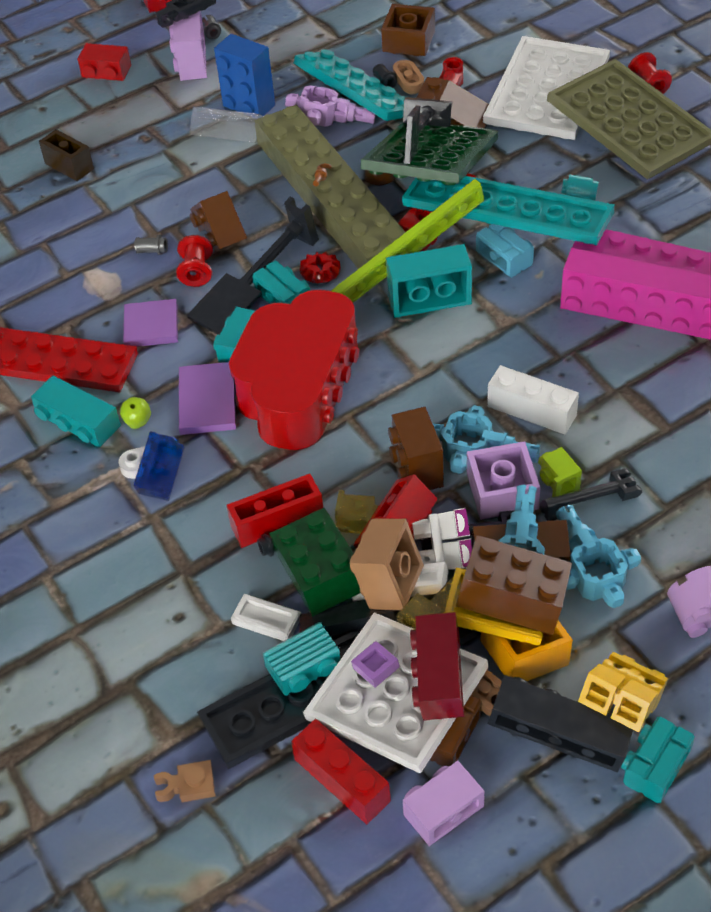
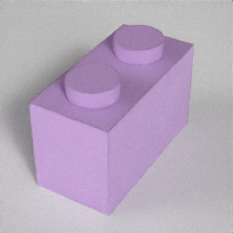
[403,761,485,846]

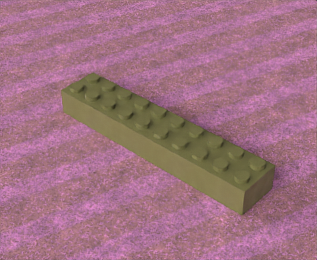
[254,104,406,269]

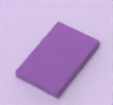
[179,362,236,435]

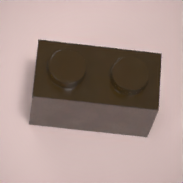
[39,129,94,181]

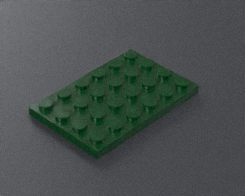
[361,122,498,185]

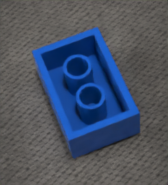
[214,34,275,119]

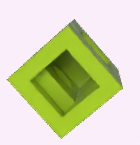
[538,447,582,497]

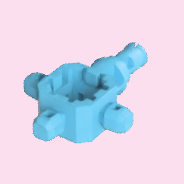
[433,405,540,474]
[498,485,545,555]
[556,505,641,608]

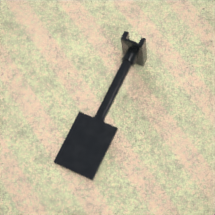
[403,97,453,164]
[187,196,319,335]

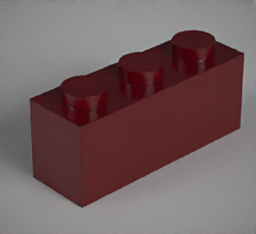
[410,612,465,721]

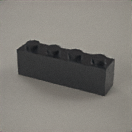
[487,675,633,773]

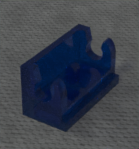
[133,431,185,501]

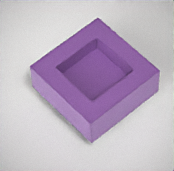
[351,641,400,688]

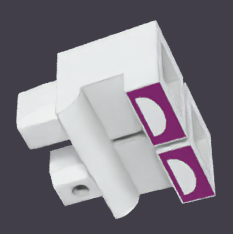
[412,508,472,570]

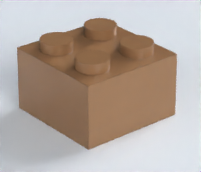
[350,519,424,611]

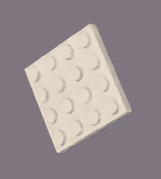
[303,613,488,774]

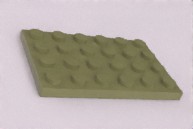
[547,59,711,180]

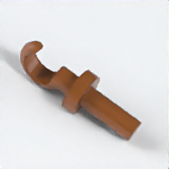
[313,163,332,186]

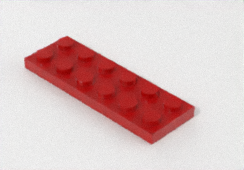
[0,327,138,393]

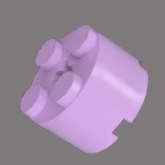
[667,566,711,638]

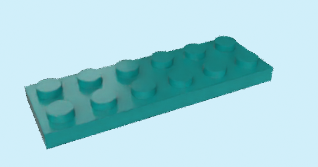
[293,49,406,121]

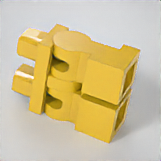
[578,652,668,732]

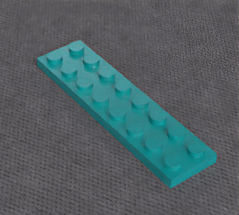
[402,176,615,245]

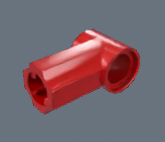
[439,57,463,86]

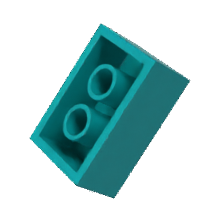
[386,244,472,318]

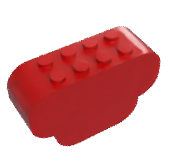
[229,290,359,450]

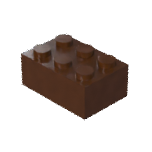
[456,535,572,635]

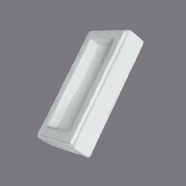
[231,594,301,641]

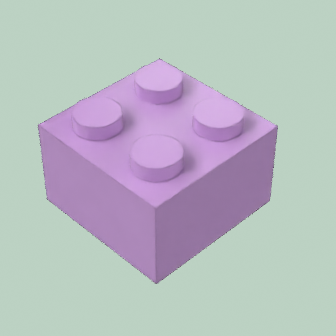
[467,441,540,520]

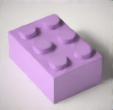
[169,11,207,81]

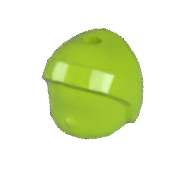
[120,397,151,429]

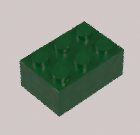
[269,507,361,617]

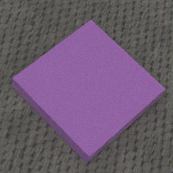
[123,299,178,347]

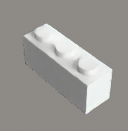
[487,365,579,435]

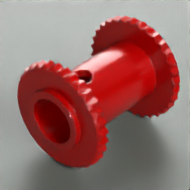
[628,52,672,94]
[176,235,213,287]

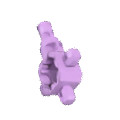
[285,86,376,127]

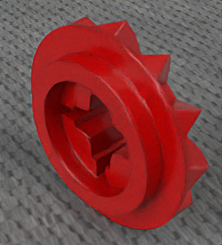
[300,251,341,283]

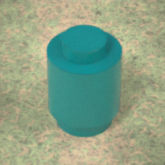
[561,174,599,201]

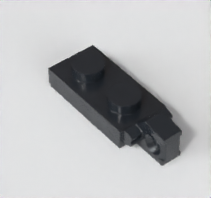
[156,0,216,28]

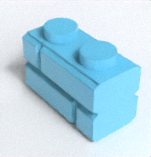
[476,224,534,278]

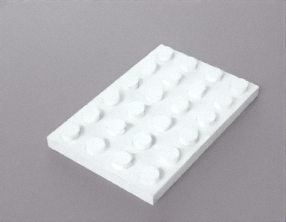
[483,36,610,140]

